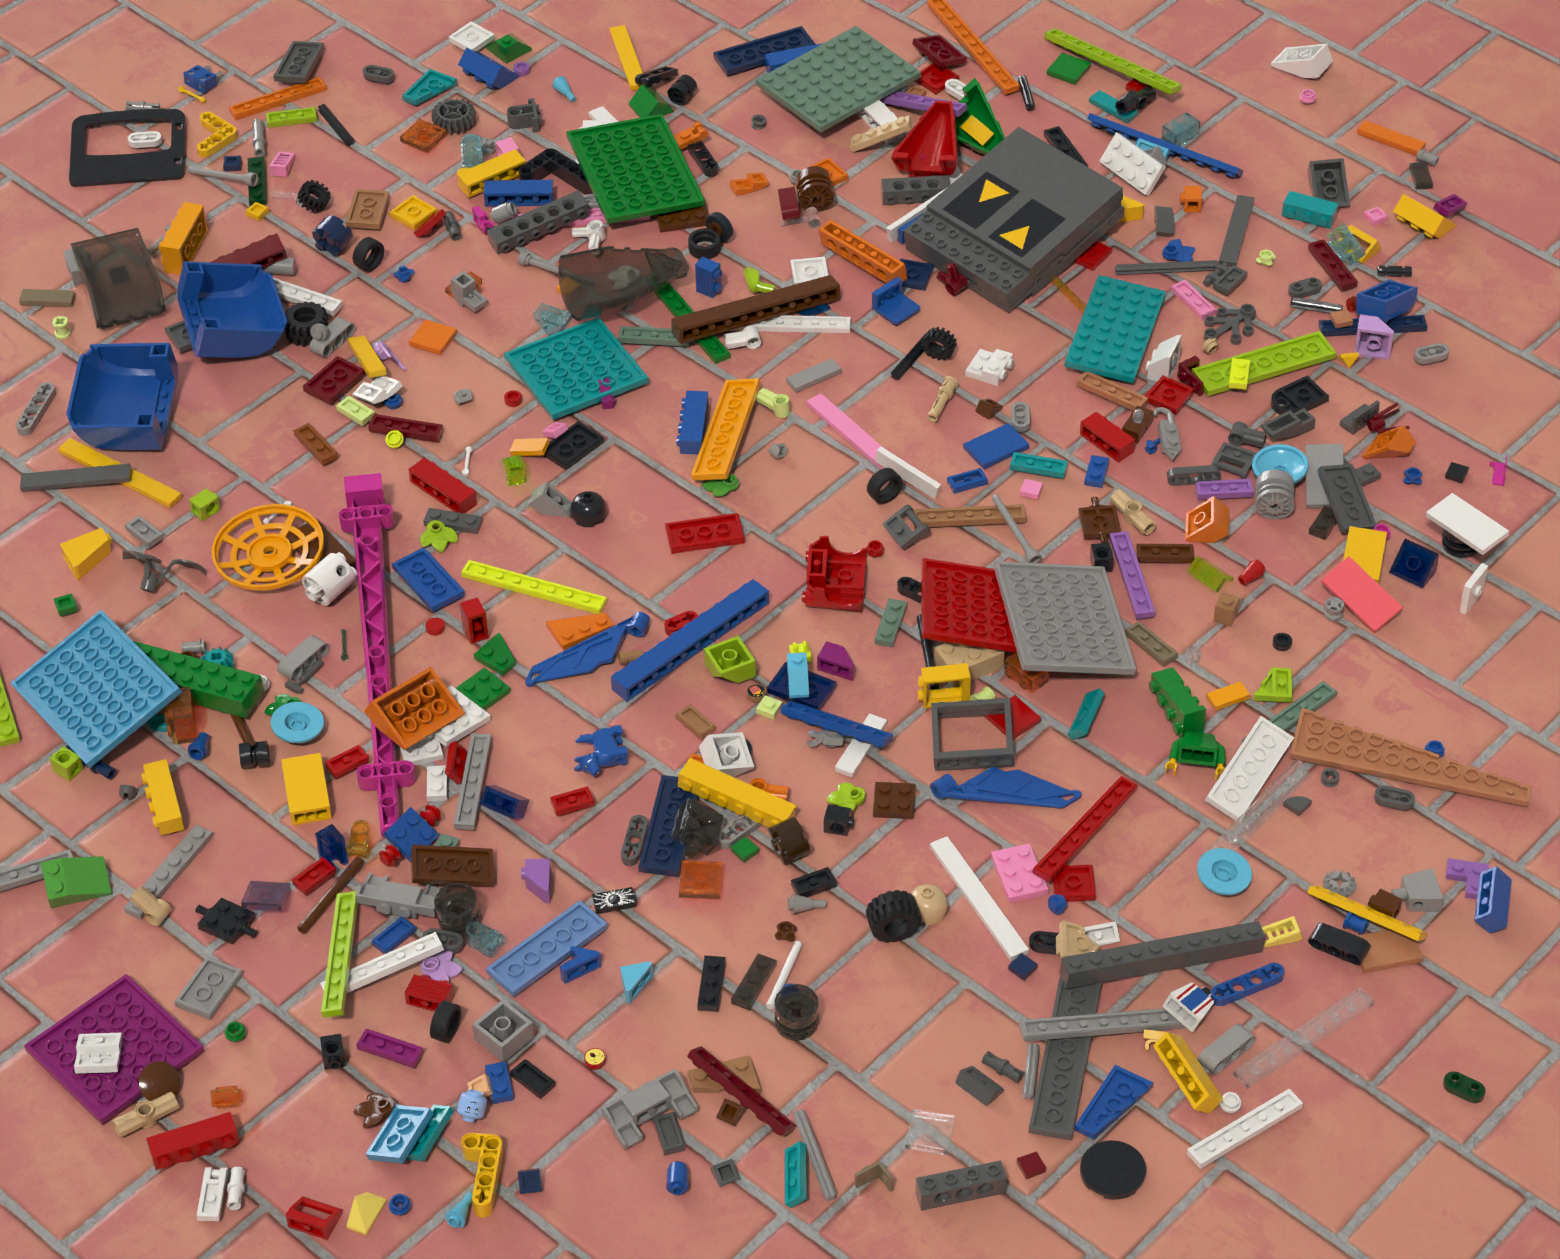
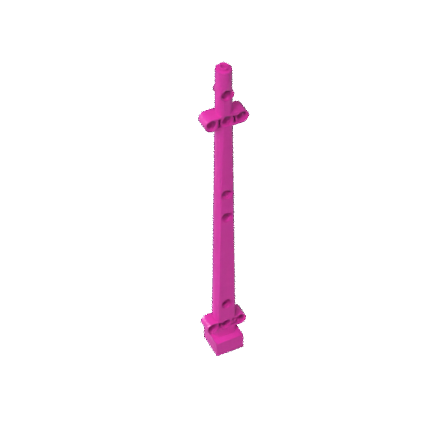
[339,473,416,838]

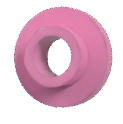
[1299,89,1316,104]

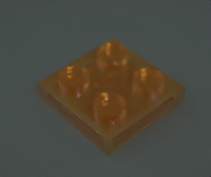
[400,119,447,153]
[679,861,723,899]

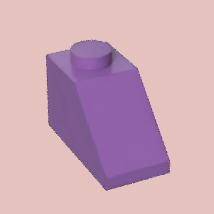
[521,859,551,903]

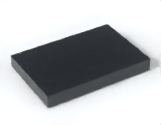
[543,421,605,470]

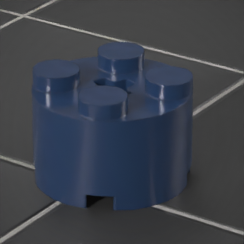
[312,215,353,257]

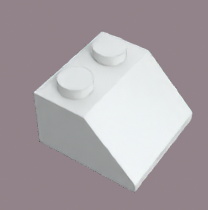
[1145,335,1182,381]
[699,732,754,777]

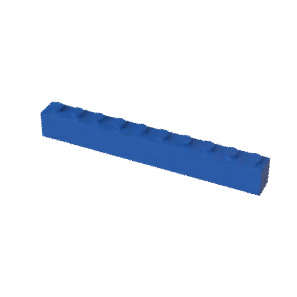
[611,579,769,702]

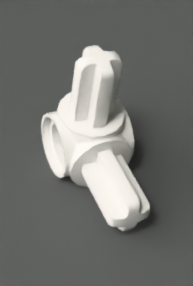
[572,220,606,252]

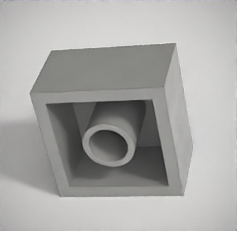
[472,999,534,1062]

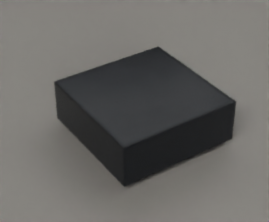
[1445,462,1469,484]

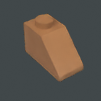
[1213,593,1244,627]

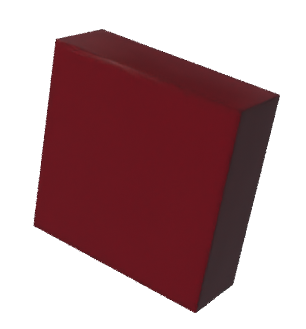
[1017,1151,1046,1179]

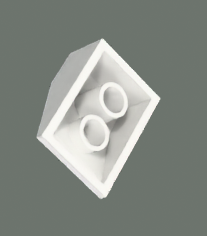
[1270,44,1333,79]

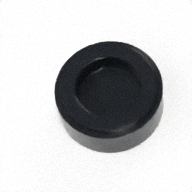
[1272,633,1292,651]

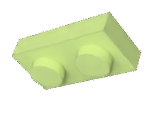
[336,396,375,426]

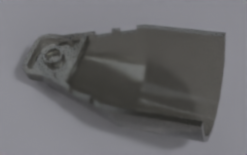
[558,246,689,321]

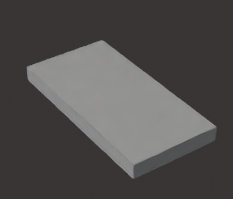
[1306,444,1343,508]

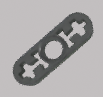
[1166,465,1221,486]
[621,815,648,866]

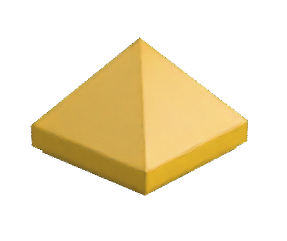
[1337,352,1359,368]

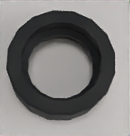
[688,228,721,259]
[352,237,384,272]
[867,468,903,504]
[430,1000,461,1043]

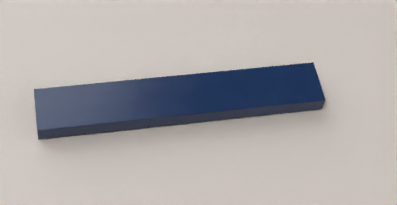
[1318,315,1427,337]

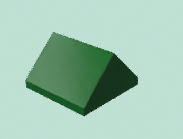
[629,84,673,118]

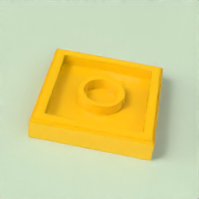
[389,195,438,231]

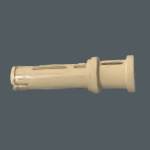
[927,376,959,423]

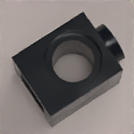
[1090,542,1113,572]
[823,804,855,836]
[320,1033,346,1070]

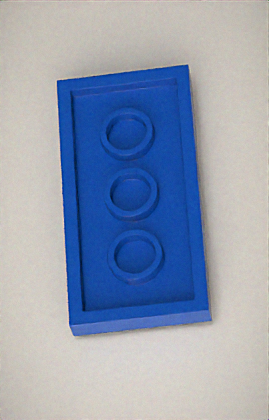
[392,547,465,612]

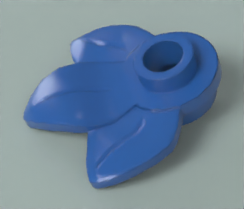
[1162,239,1195,262]

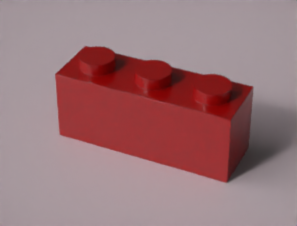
[1080,412,1135,463]

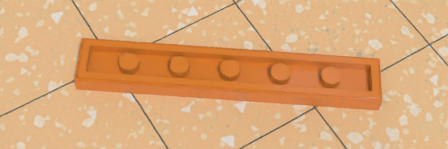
[229,77,327,120]

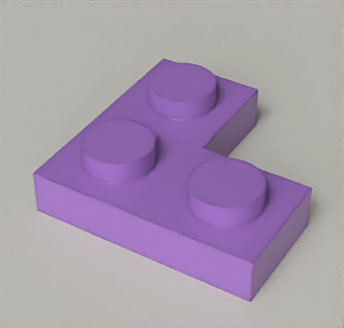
[1445,858,1489,899]

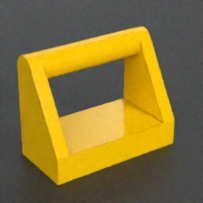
[1335,224,1381,264]

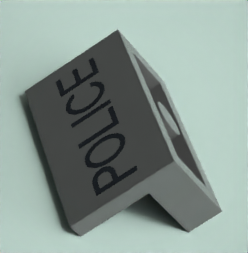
[1339,400,1380,435]

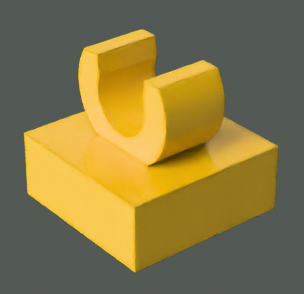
[1143,1030,1165,1051]

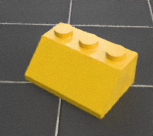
[1392,194,1456,239]

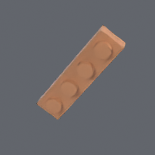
[1077,371,1148,411]

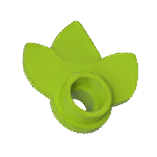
[420,520,458,553]
[826,783,866,812]

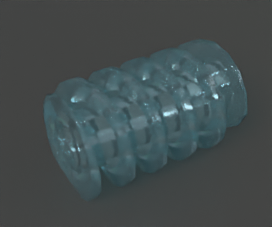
[460,134,483,168]

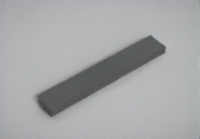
[1219,195,1254,267]
[20,463,131,492]

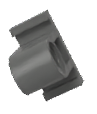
[507,98,542,132]

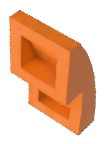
[730,172,769,195]

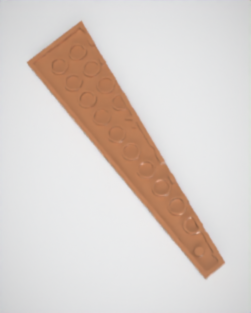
[1290,708,1532,807]

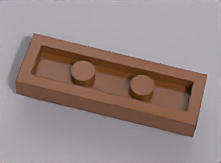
[293,423,338,465]

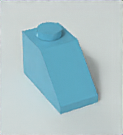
[787,653,809,698]

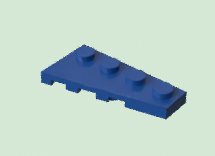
[1074,1065,1153,1140]

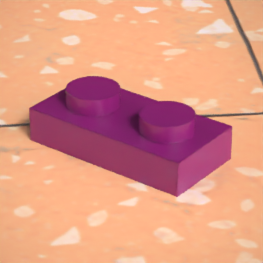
[1433,194,1467,218]

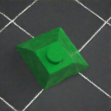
[486,33,532,64]

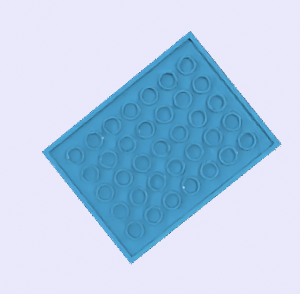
[10,610,182,768]

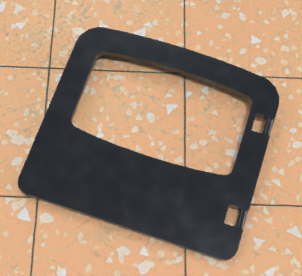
[69,109,186,187]

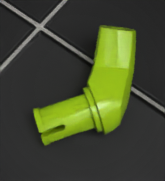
[743,267,776,294]

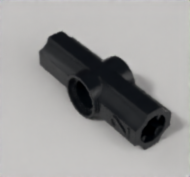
[1115,86,1156,114]

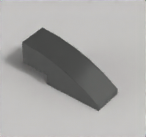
[1261,408,1315,439]

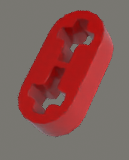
[664,611,698,636]

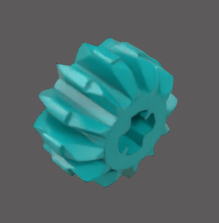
[202,647,234,668]

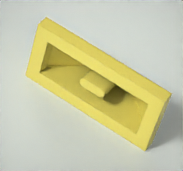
[347,1192,387,1236]

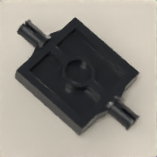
[195,898,258,944]

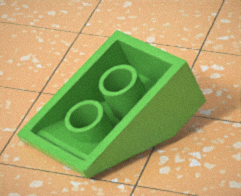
[41,856,112,908]

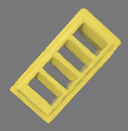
[1262,916,1302,948]

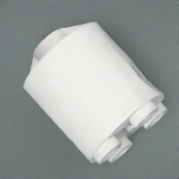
[302,552,358,606]

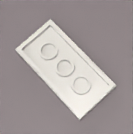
[1426,493,1509,555]

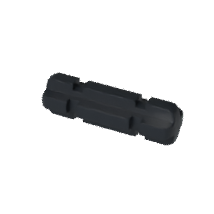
[1377,265,1412,277]

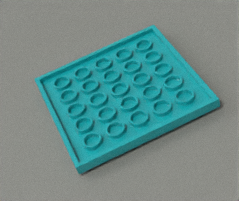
[504,317,649,420]

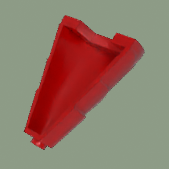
[891,101,958,177]

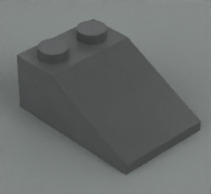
[1307,158,1350,208]

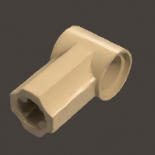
[129,885,171,926]

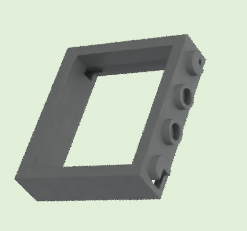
[931,698,1014,771]

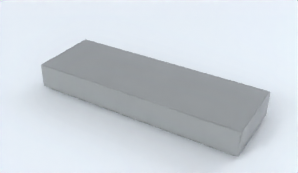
[786,358,841,392]

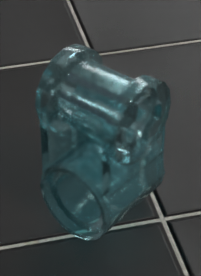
[466,921,506,958]

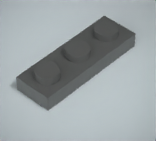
[423,508,483,534]

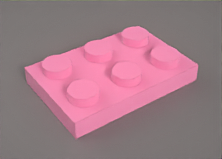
[991,843,1048,903]

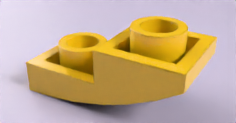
[960,115,995,148]

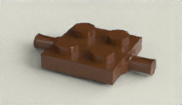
[1078,496,1121,543]

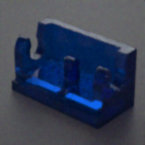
[315,824,348,867]

